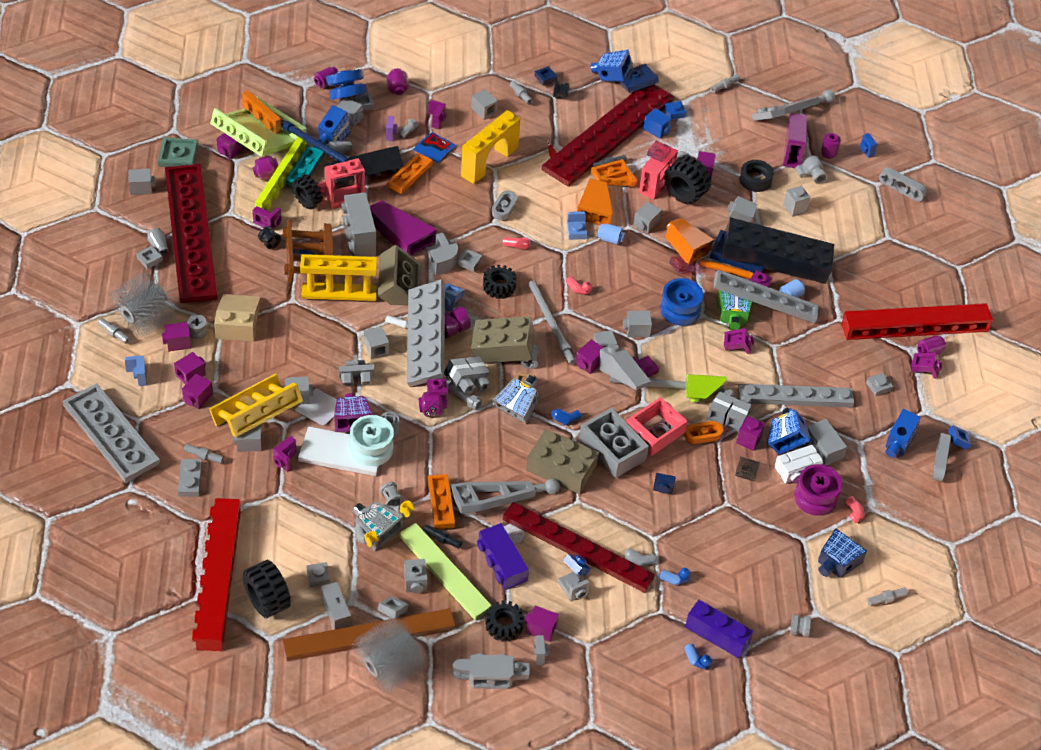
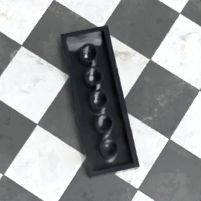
[721,217,835,284]

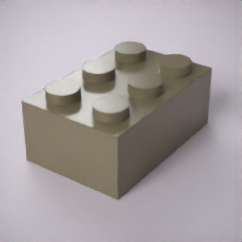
[471,316,535,363]
[526,429,599,494]

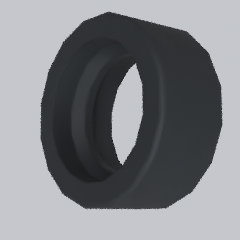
[739,160,774,192]

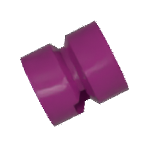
[445,306,471,339]

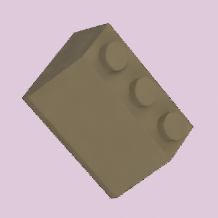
[378,245,421,306]

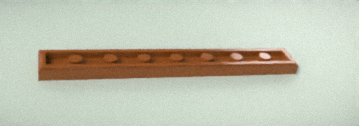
[283,608,455,661]

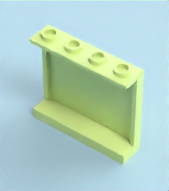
[211,96,307,157]

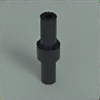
[423,524,463,549]

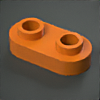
[684,421,723,444]

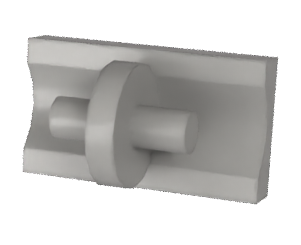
[339,355,374,387]

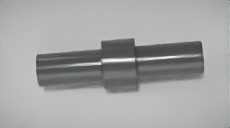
[593,155,627,167]

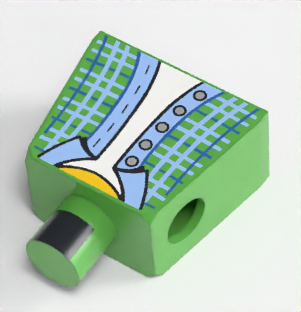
[717,290,752,330]

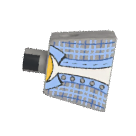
[494,375,539,425]

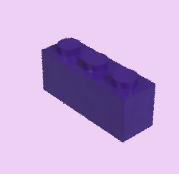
[477,523,529,590]
[685,599,753,659]

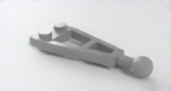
[752,90,835,120]
[450,478,560,513]

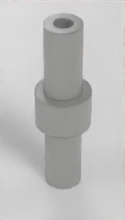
[711,74,740,93]
[510,81,533,105]
[98,318,130,344]
[184,443,224,464]
[867,587,908,606]

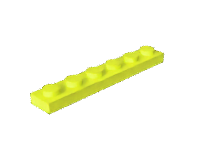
[255,137,308,211]

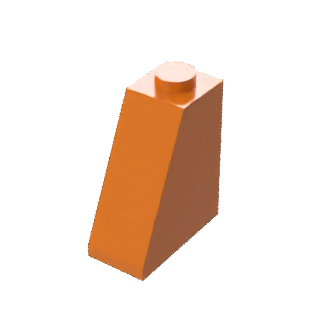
[577,178,613,225]
[665,217,714,264]

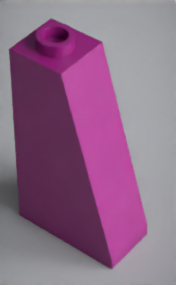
[783,113,807,168]
[370,200,436,256]

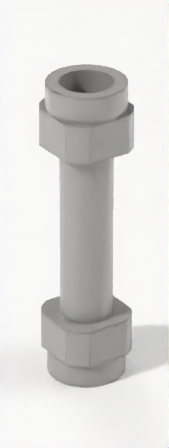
[442,377,482,410]

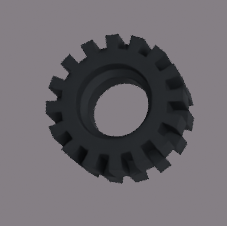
[291,174,323,209]
[483,265,517,299]
[485,600,524,642]

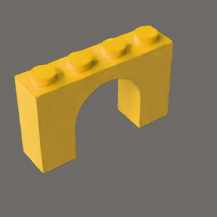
[461,110,521,184]

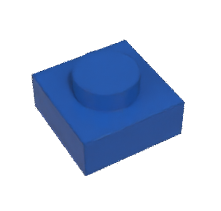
[665,101,686,119]
[860,133,877,158]
[948,425,972,450]
[563,554,591,575]

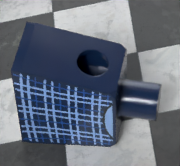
[818,529,867,577]

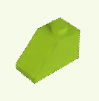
[685,374,727,402]

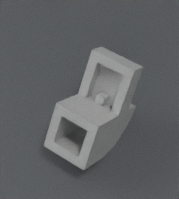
[429,232,458,275]

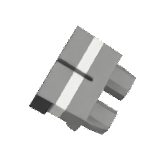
[444,356,490,394]
[707,389,752,432]

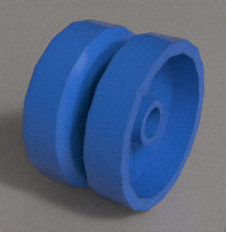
[326,69,368,100]
[660,278,704,326]

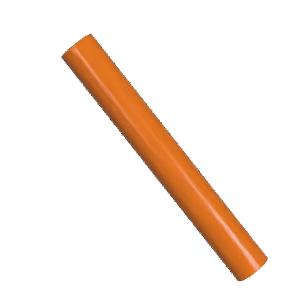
[699,259,753,279]

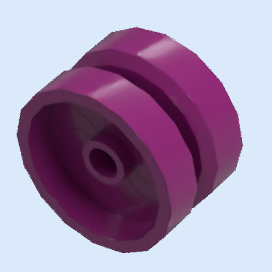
[794,464,842,516]

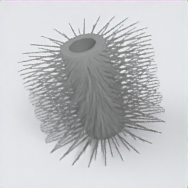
[109,269,179,338]
[353,614,429,693]

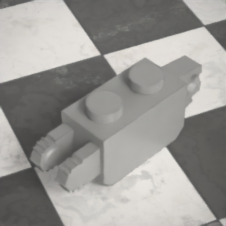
[452,653,530,689]

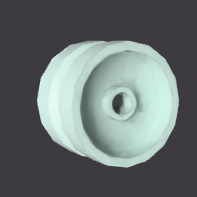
[350,415,394,466]

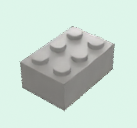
[341,192,376,257]
[579,408,649,478]

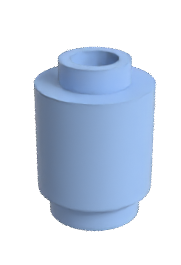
[597,223,625,245]
[779,279,805,298]

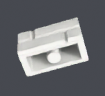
[775,445,823,483]

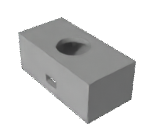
[321,582,351,630]

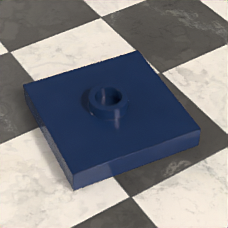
[618,64,659,93]

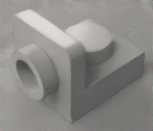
[558,572,590,602]

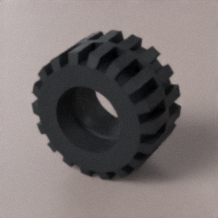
[663,156,712,204]
[243,559,291,618]

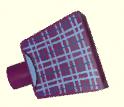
[334,393,372,432]

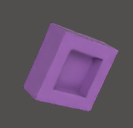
[386,116,397,141]

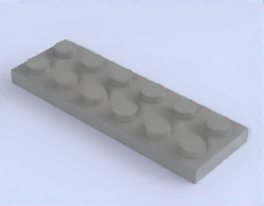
[407,280,445,387]
[63,383,160,483]

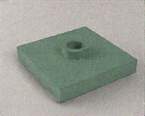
[158,137,199,167]

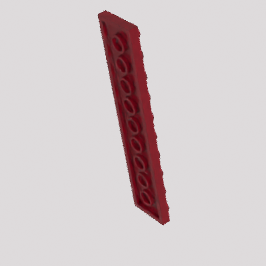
[541,84,674,187]
[165,164,218,303]

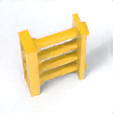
[300,254,377,301]
[209,373,303,437]

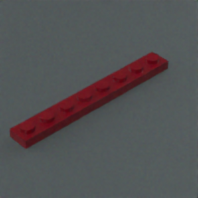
[502,502,655,593]

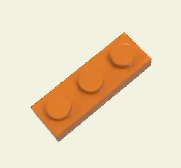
[242,90,281,134]
[387,153,433,195]
[428,474,455,529]

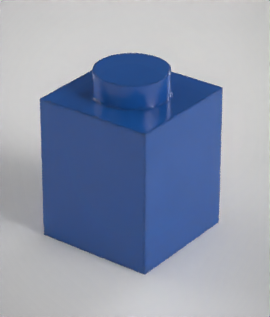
[643,108,672,139]

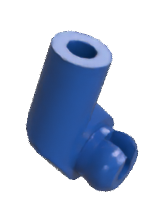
[552,409,582,425]

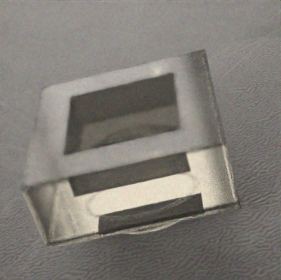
[735,457,760,482]

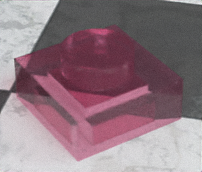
[647,140,671,162]
[669,256,695,273]

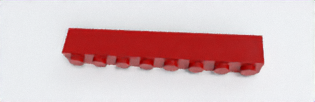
[841,303,993,340]
[192,498,241,651]

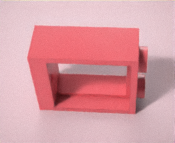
[639,144,678,200]
[325,158,365,209]
[626,397,688,456]

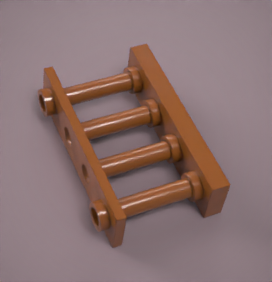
[283,220,334,285]

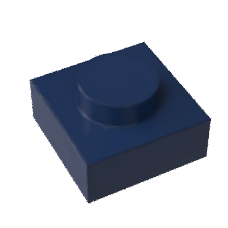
[534,66,557,86]
[653,473,676,494]

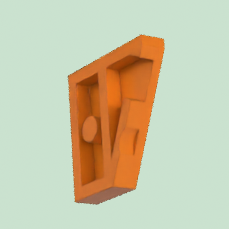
[591,159,638,187]

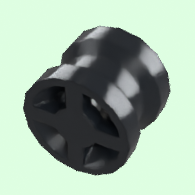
[553,81,570,99]
[258,226,281,249]

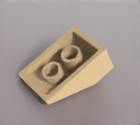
[214,294,261,341]

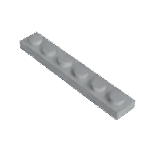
[713,270,818,323]
[738,384,854,408]

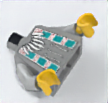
[353,501,415,551]

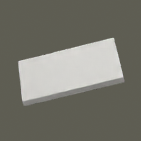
[298,427,379,476]

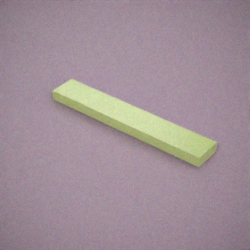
[399,523,491,620]

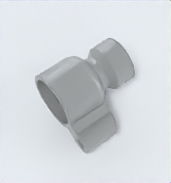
[795,156,827,184]

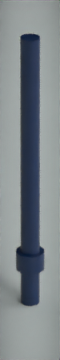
[281,119,350,163]

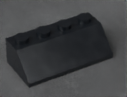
[324,146,403,186]

